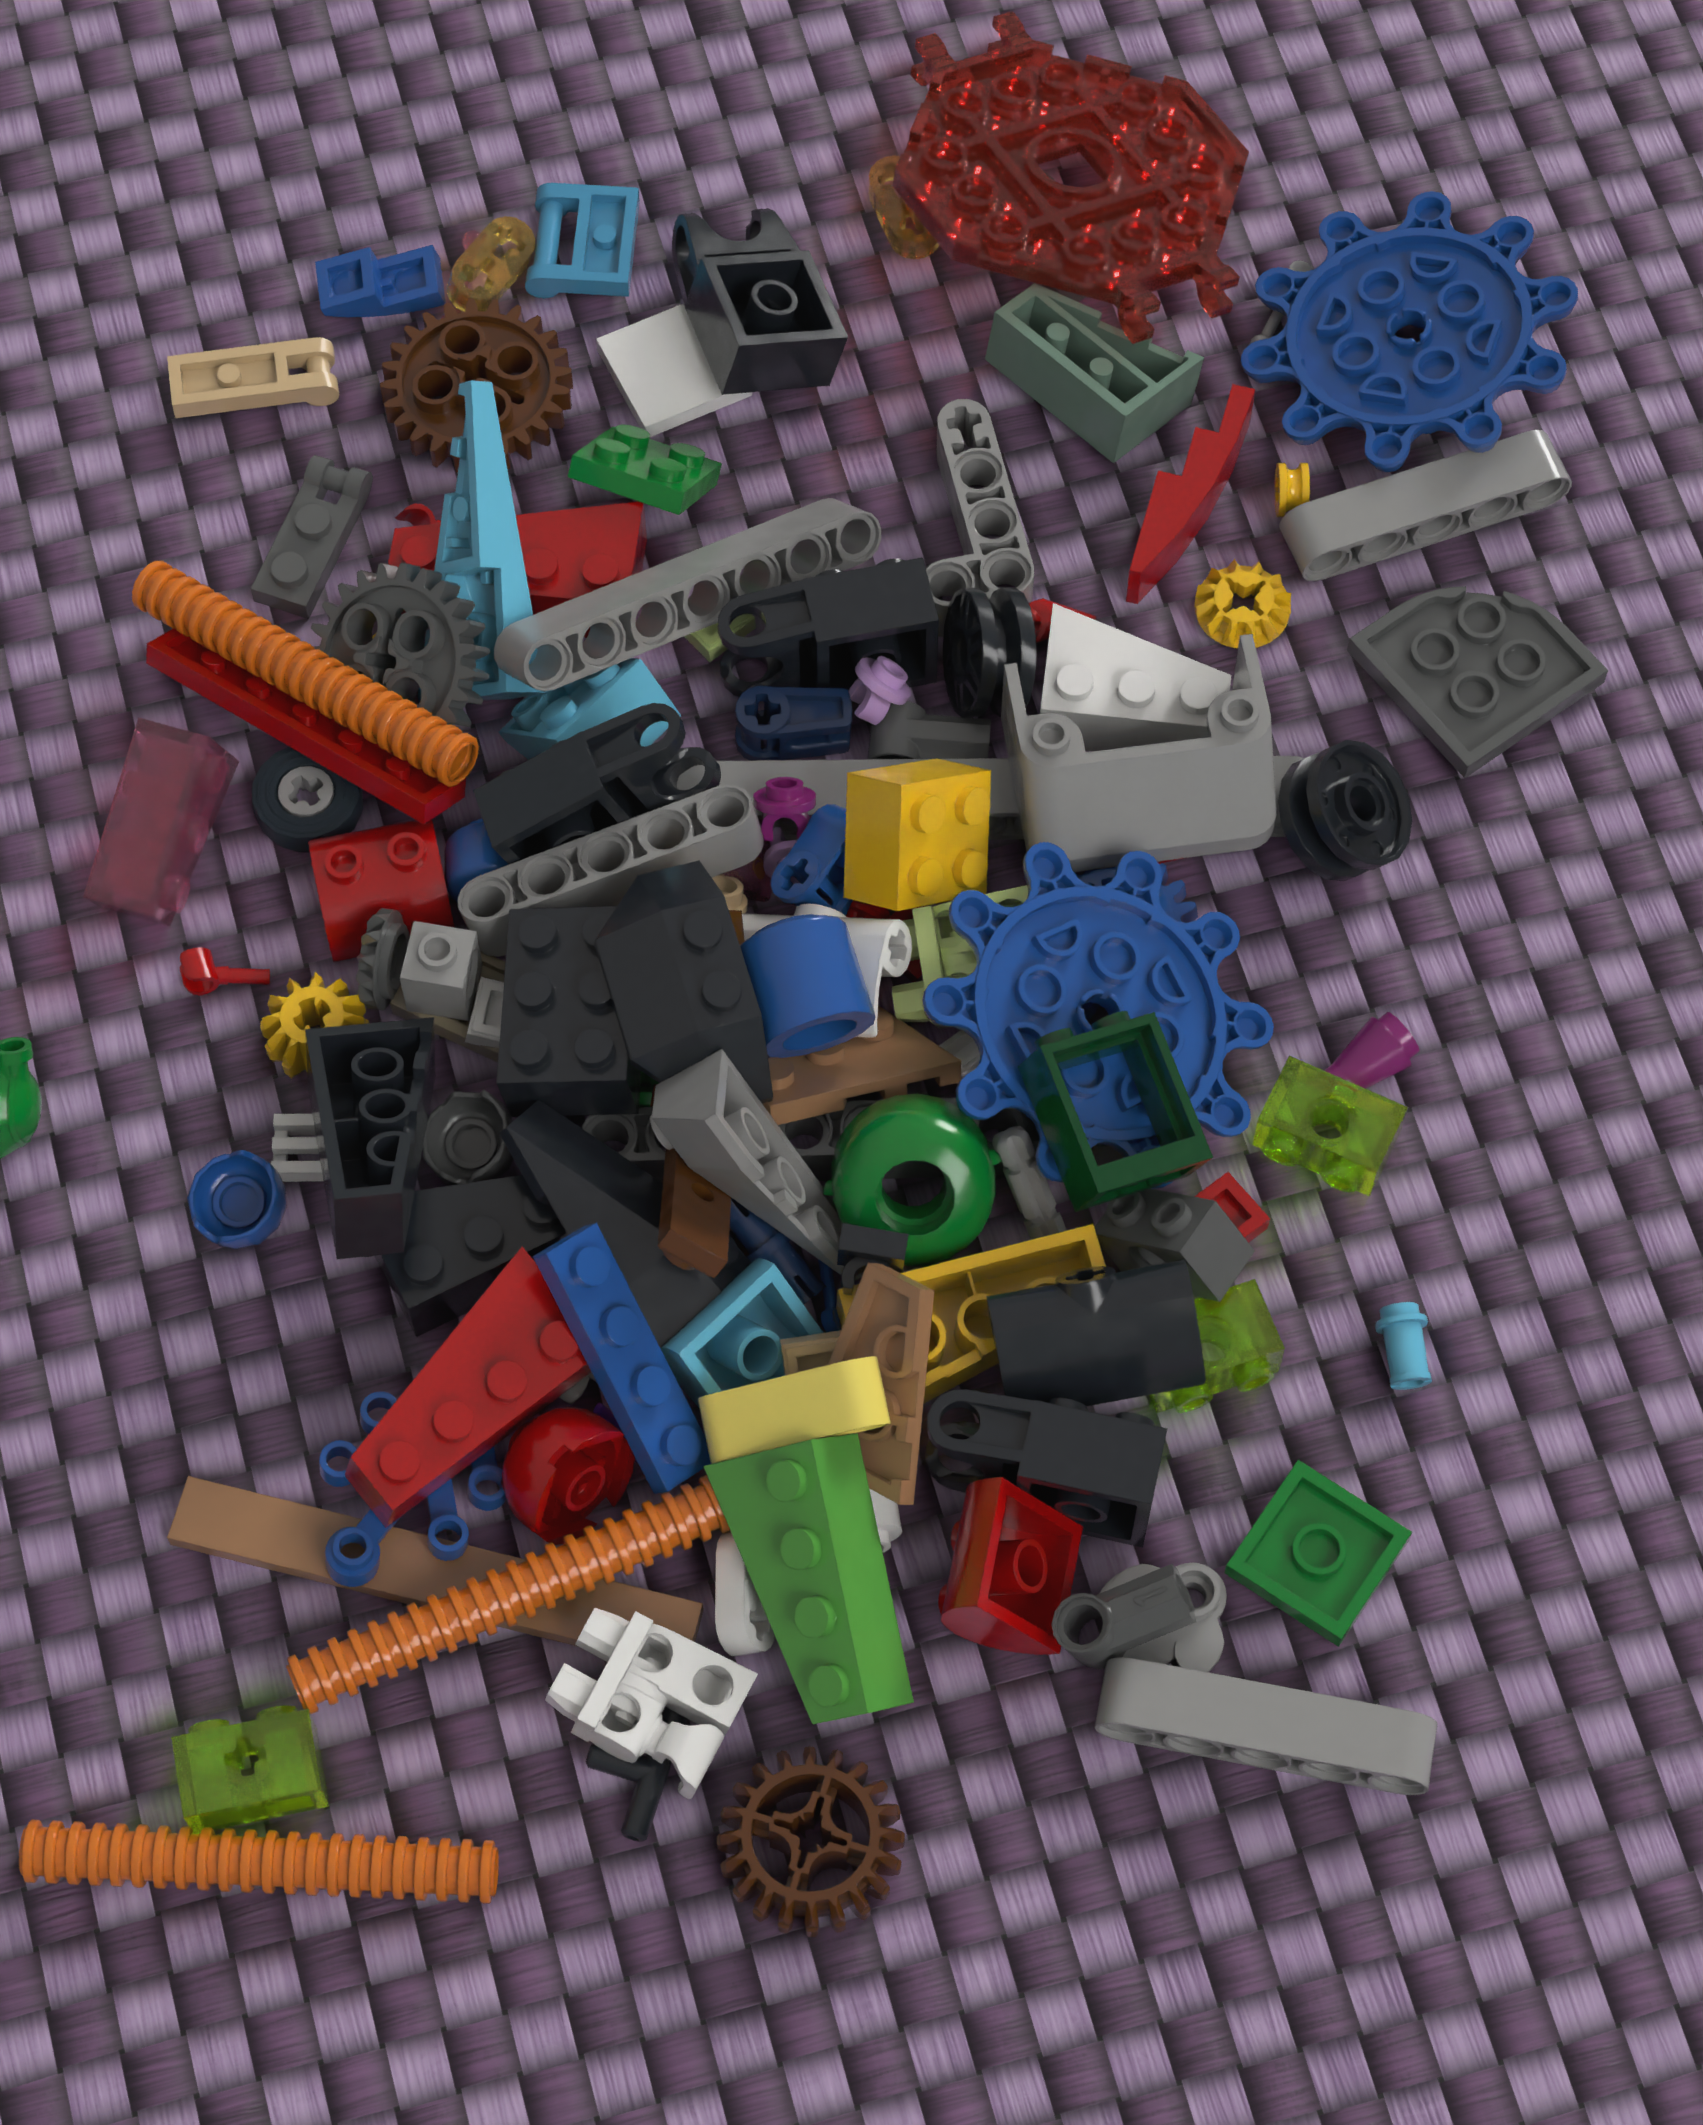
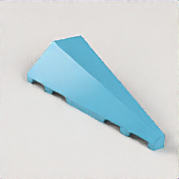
[418,380,547,703]

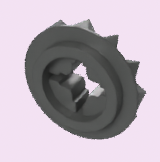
[355,908,410,1011]

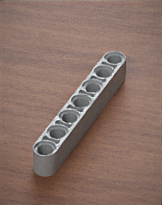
[494,498,881,692]

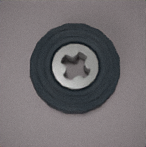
[252,747,363,852]

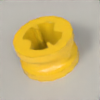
[1274,463,1310,517]

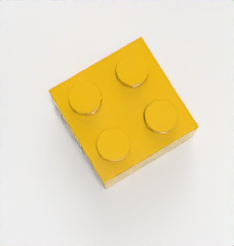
[843,758,991,911]

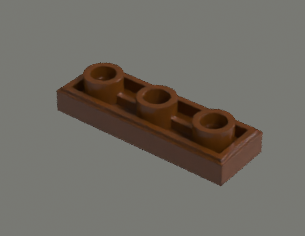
[658,1148,731,1278]

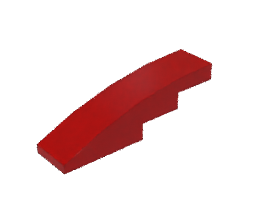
[1126,384,1256,604]

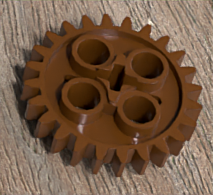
[380,298,573,473]

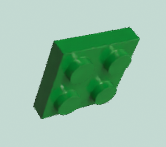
[568,424,722,515]
[1224,1460,1412,1647]

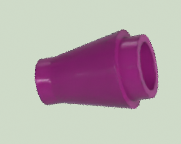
[1322,1012,1420,1102]

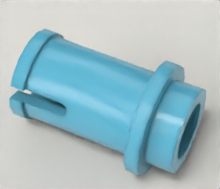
[1375,1302,1432,1390]

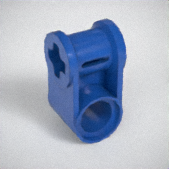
[771,804,853,916]

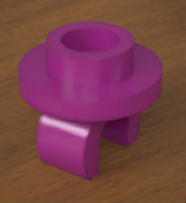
[753,777,816,841]

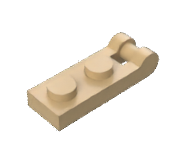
[167,337,339,418]

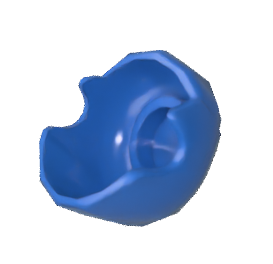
[187,1150,287,1249]

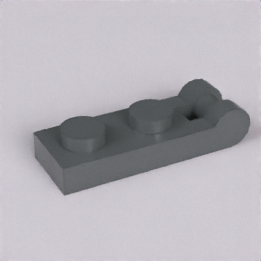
[251,455,373,619]

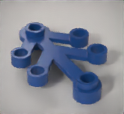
[319,1391,506,1587]

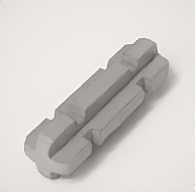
[992,1126,1067,1240]

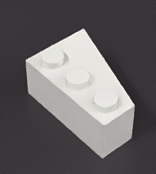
[1040,603,1231,751]

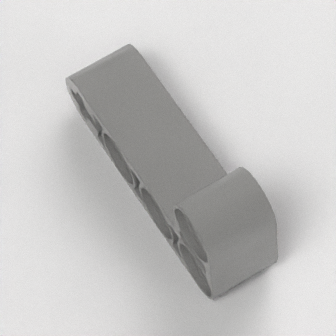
[926,399,1034,637]

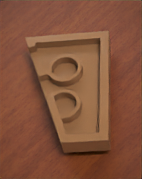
[763,1005,961,1125]
[828,1263,934,1505]

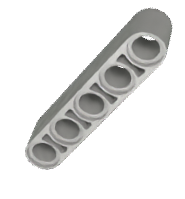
[1279,430,1572,581]
[458,785,764,957]
[1095,1658,1437,1795]

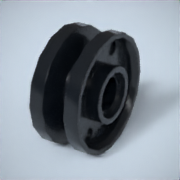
[943,588,1037,718]
[1278,740,1412,882]

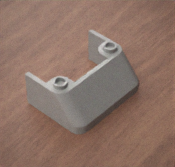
[1001,634,1276,872]

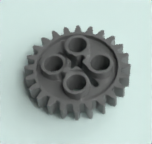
[311,563,490,727]

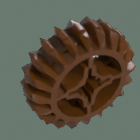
[717,1745,905,1937]

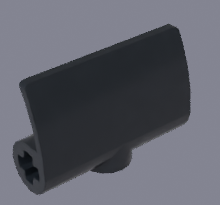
[986,1259,1206,1407]

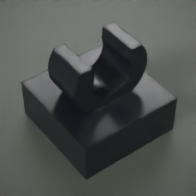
[837,1223,909,1295]

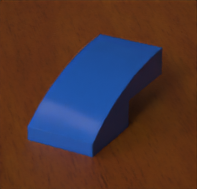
[315,245,446,317]

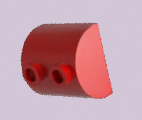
[308,820,455,962]
[938,1477,1083,1655]

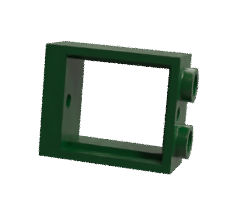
[1018,1011,1213,1212]

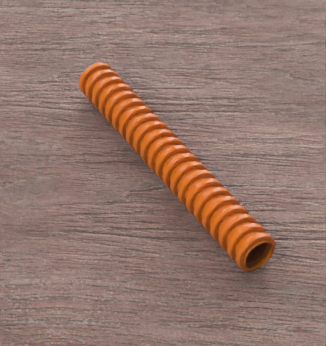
[132,560,479,787]
[286,1475,730,1714]
[19,1819,499,1904]

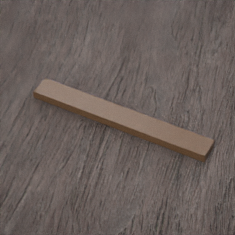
[167,1476,704,1646]

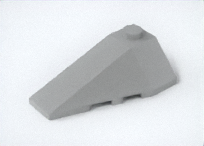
[650,1049,863,1281]

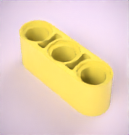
[698,1356,891,1464]

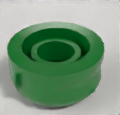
[823,1094,1002,1267]

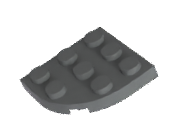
[1347,586,1608,778]

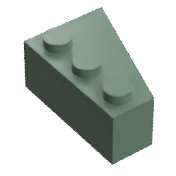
[985,283,1204,463]

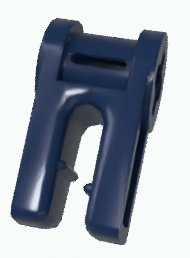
[735,685,852,761]

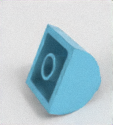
[661,1258,823,1407]

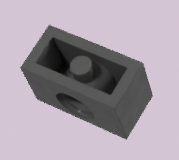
[1094,1188,1255,1302]

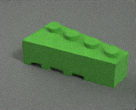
[703,1433,914,1724]

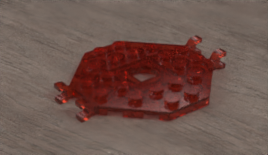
[892,11,1249,344]

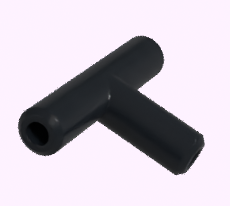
[586,1706,687,1842]

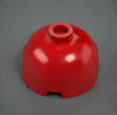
[501,1407,635,1545]

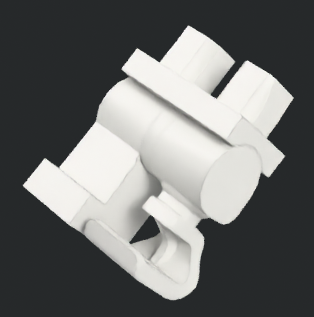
[545,1608,758,1799]

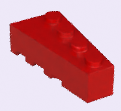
[388,501,647,638]
[344,1246,591,1528]

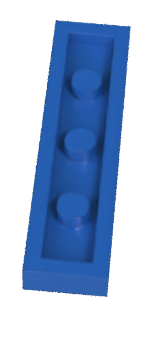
[533,1223,711,1494]

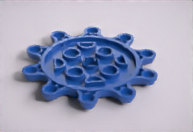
[1241,191,1578,473]
[922,842,1274,1189]

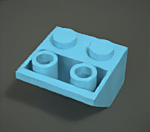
[499,658,681,760]

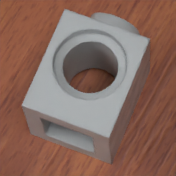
[400,921,483,1021]

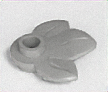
[1100,1563,1227,1672]

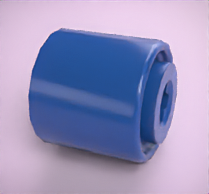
[740,914,876,1058]

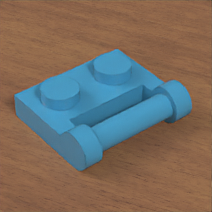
[525,183,640,299]

